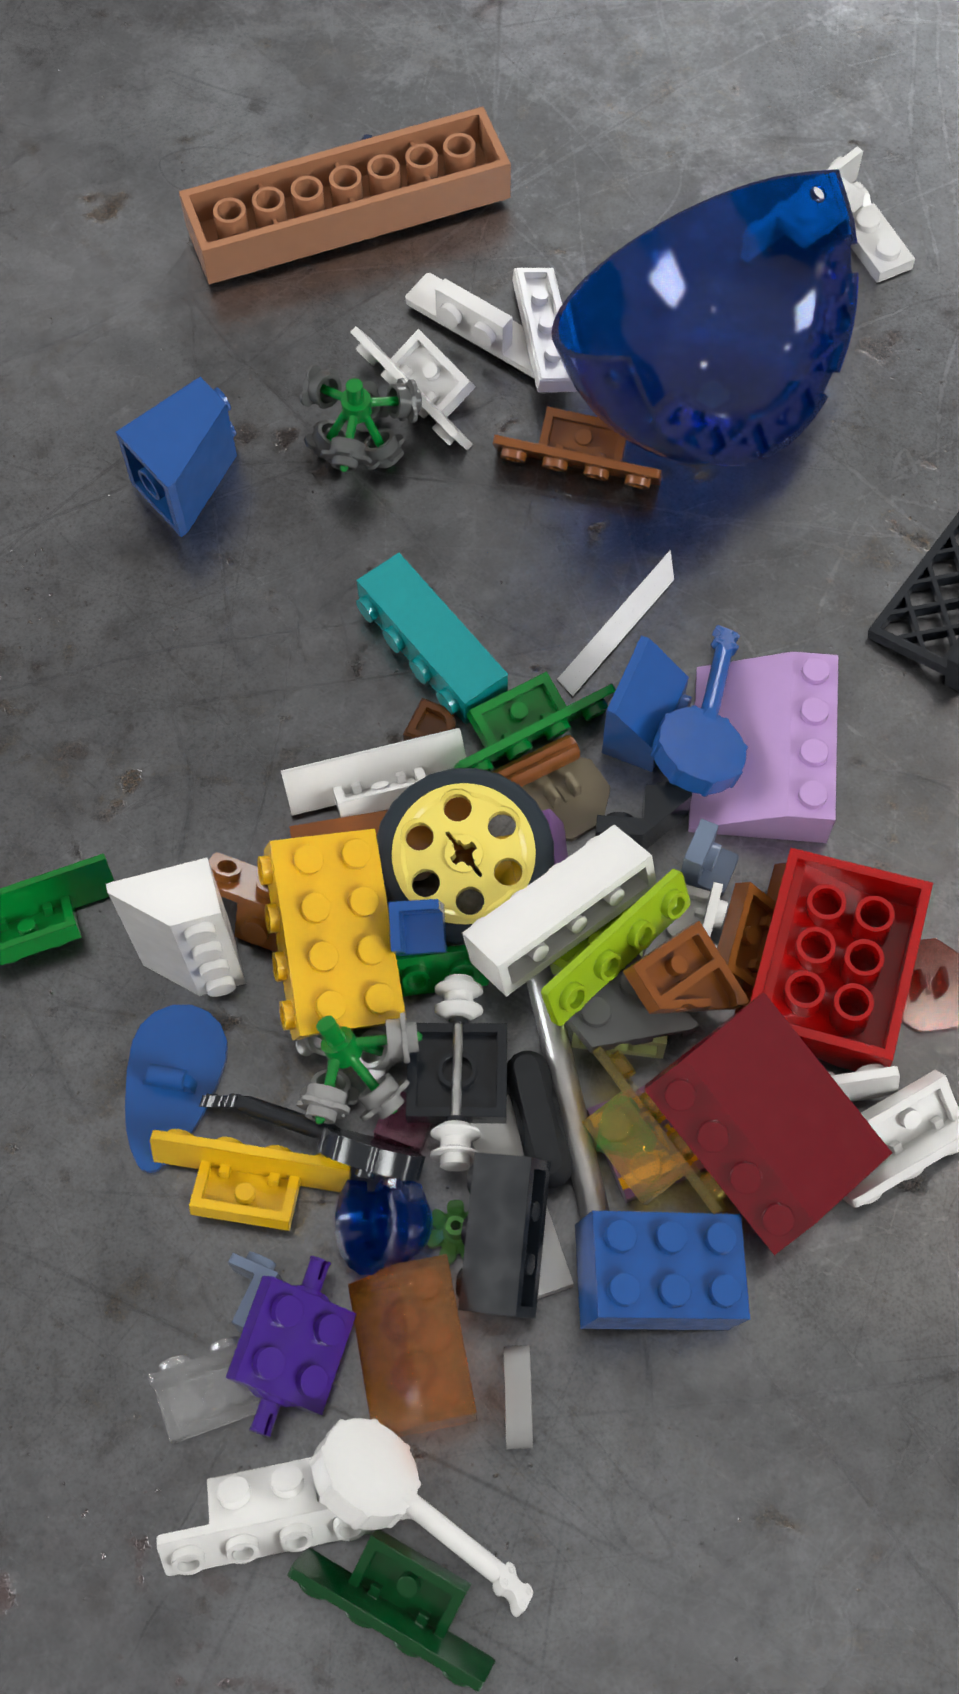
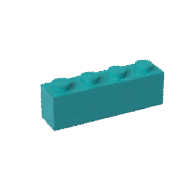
[356,553,508,725]

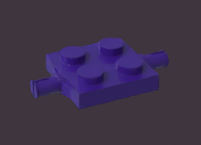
[225,1256,356,1437]

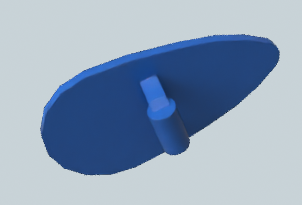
[125,1005,228,1173]

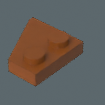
[623,921,750,1014]

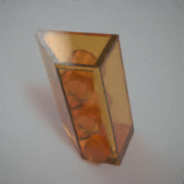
[348,1254,477,1437]

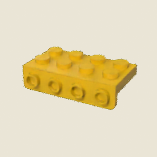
[257,828,405,1041]

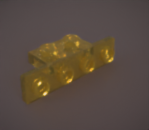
[582,1046,729,1214]

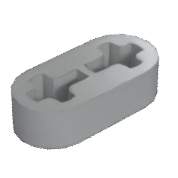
[503,1345,533,1449]

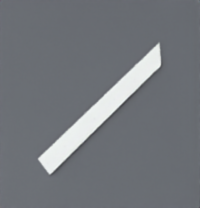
[557,550,674,696]

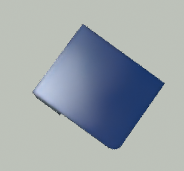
[388,899,447,956]

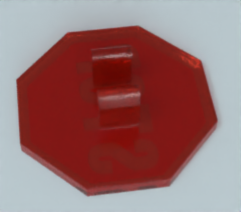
[902,938,959,1033]

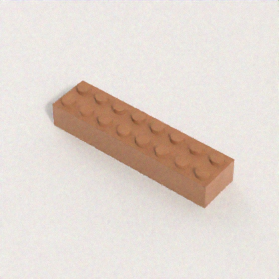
[179,106,511,285]

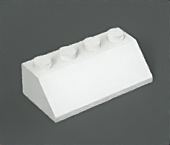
[106,858,246,997]

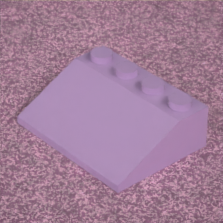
[688,652,838,843]

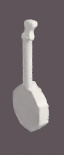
[309,1418,533,1617]

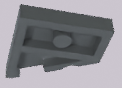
[566,954,699,1053]

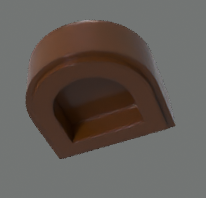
[403,698,456,741]

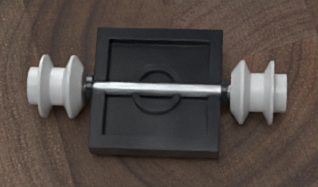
[406,974,507,1171]

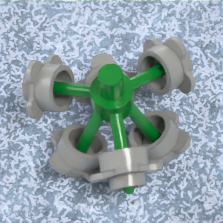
[295,1012,423,1124]

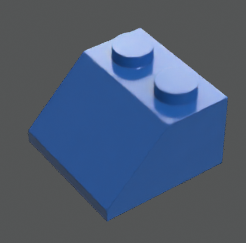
[602,635,692,772]

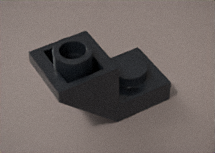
[595,781,692,850]

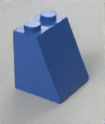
[116,376,237,537]

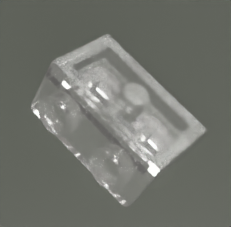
[148,1336,261,1444]

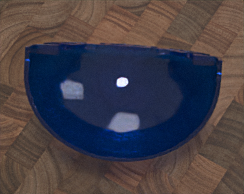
[551,169,859,466]

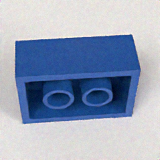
[575,1211,750,1330]

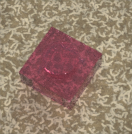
[373,1091,433,1154]

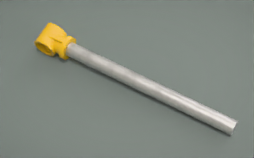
[494,834,610,1219]

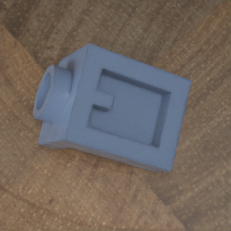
[681,818,739,897]

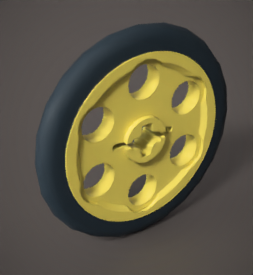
[377,768,554,945]

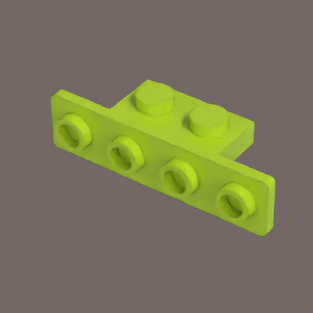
[541,869,691,1026]

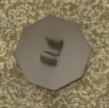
[522,757,611,842]

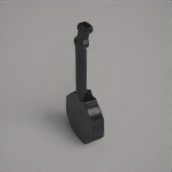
[199,1093,426,1181]

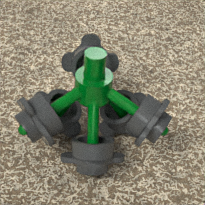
[300,364,422,472]

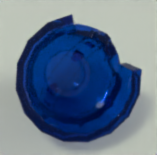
[335,1177,433,1275]

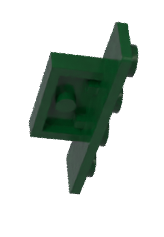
[287,1529,495,1692]

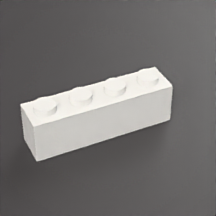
[462,824,657,997]

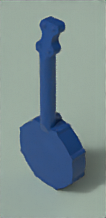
[650,625,748,797]

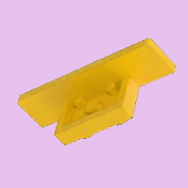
[150,1129,351,1231]

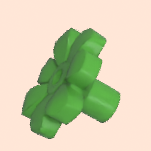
[425,1199,469,1265]

